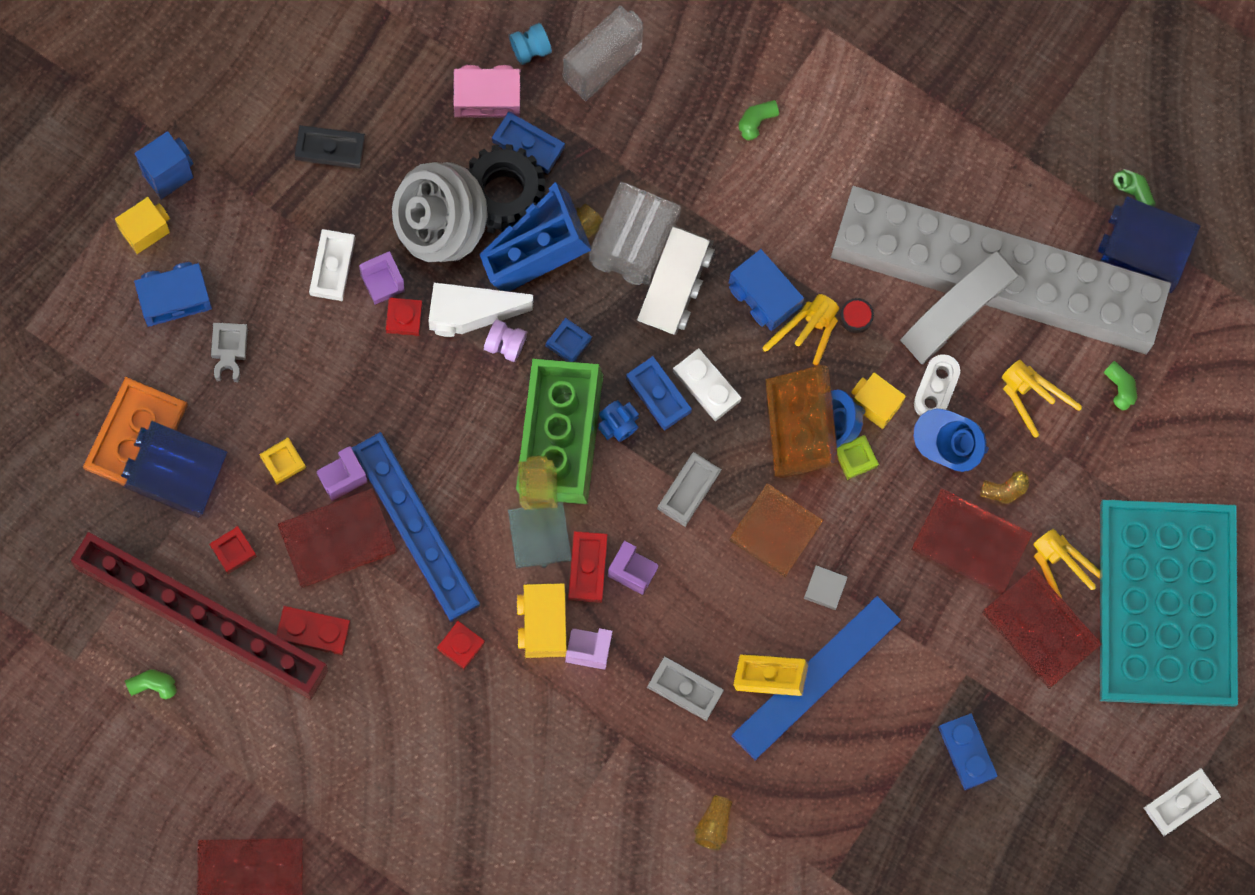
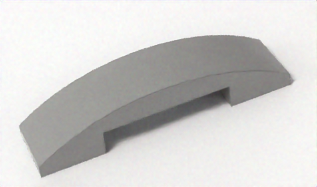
[901,251,1020,365]

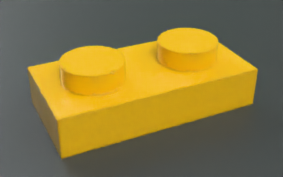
[734,654,808,696]

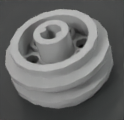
[392,162,488,262]

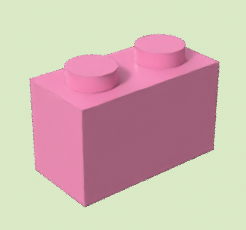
[454,65,520,117]

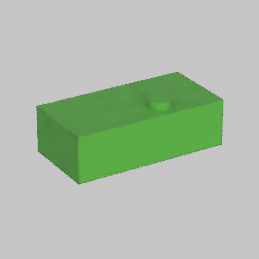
[516,359,603,504]

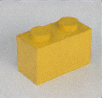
[517,584,566,658]

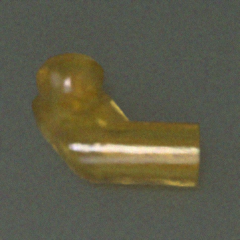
[980,471,1029,503]

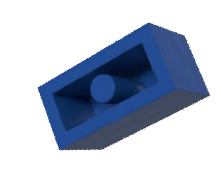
[135,131,193,199]
[729,249,804,331]
[134,262,212,327]

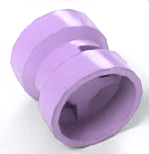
[484,319,527,362]

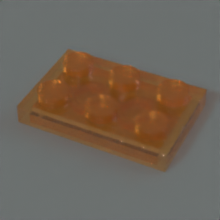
[766,365,839,478]

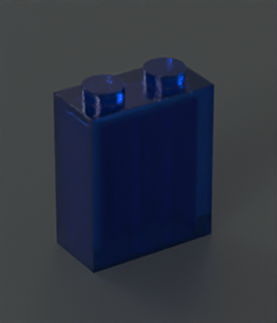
[1097,196,1201,293]
[121,421,227,518]

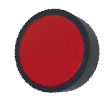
[840,298,874,333]

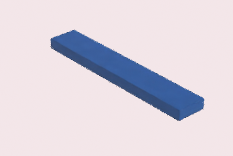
[351,432,480,622]
[731,596,901,761]

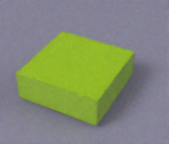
[834,435,879,480]

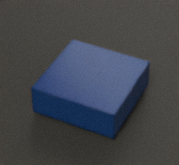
[546,318,592,362]

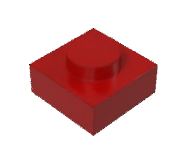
[386,298,423,336]
[209,526,257,574]
[437,621,485,670]

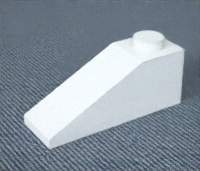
[429,283,533,337]

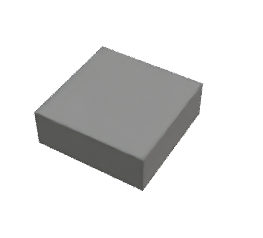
[804,566,848,610]

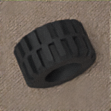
[466,144,545,234]

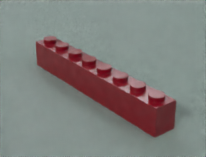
[71,532,328,700]

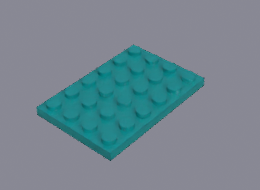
[1100,500,1238,707]

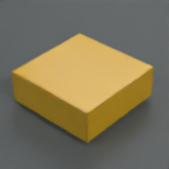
[259,438,306,485]

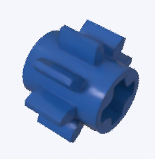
[598,400,639,442]

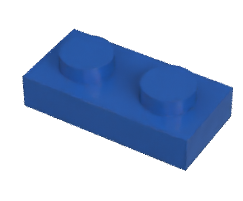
[492,111,565,174]
[626,356,692,431]
[938,713,998,790]

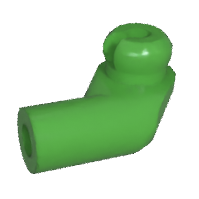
[1113,170,1156,211]
[1103,361,1137,410]
[125,669,177,699]

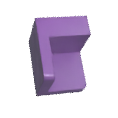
[359,251,405,305]
[317,446,367,501]
[607,541,658,595]

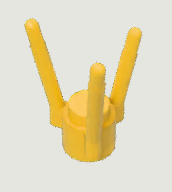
[763,294,839,365]
[1002,360,1082,438]
[1033,529,1100,601]

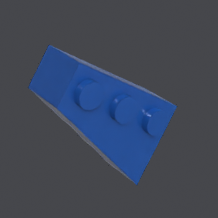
[479,182,592,292]

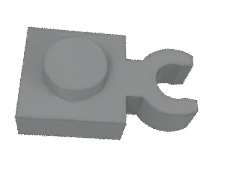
[211,323,248,382]

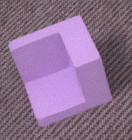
[565,628,612,670]

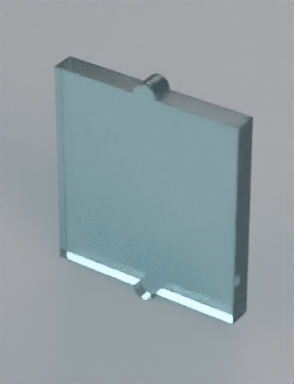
[508,502,571,568]

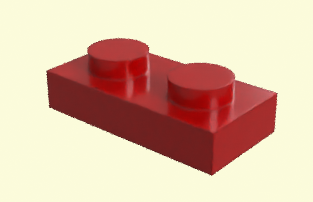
[568,531,608,603]
[276,606,351,655]

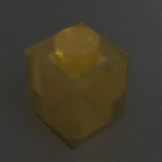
[518,456,558,510]

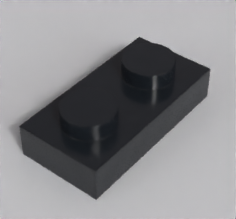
[294,125,365,169]

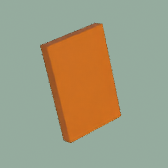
[83,377,188,495]

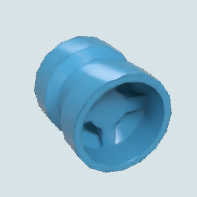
[509,23,552,65]

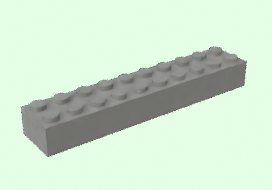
[831,186,1171,355]

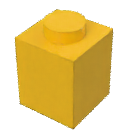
[115,197,170,254]
[851,372,906,430]

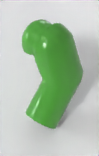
[739,100,779,140]

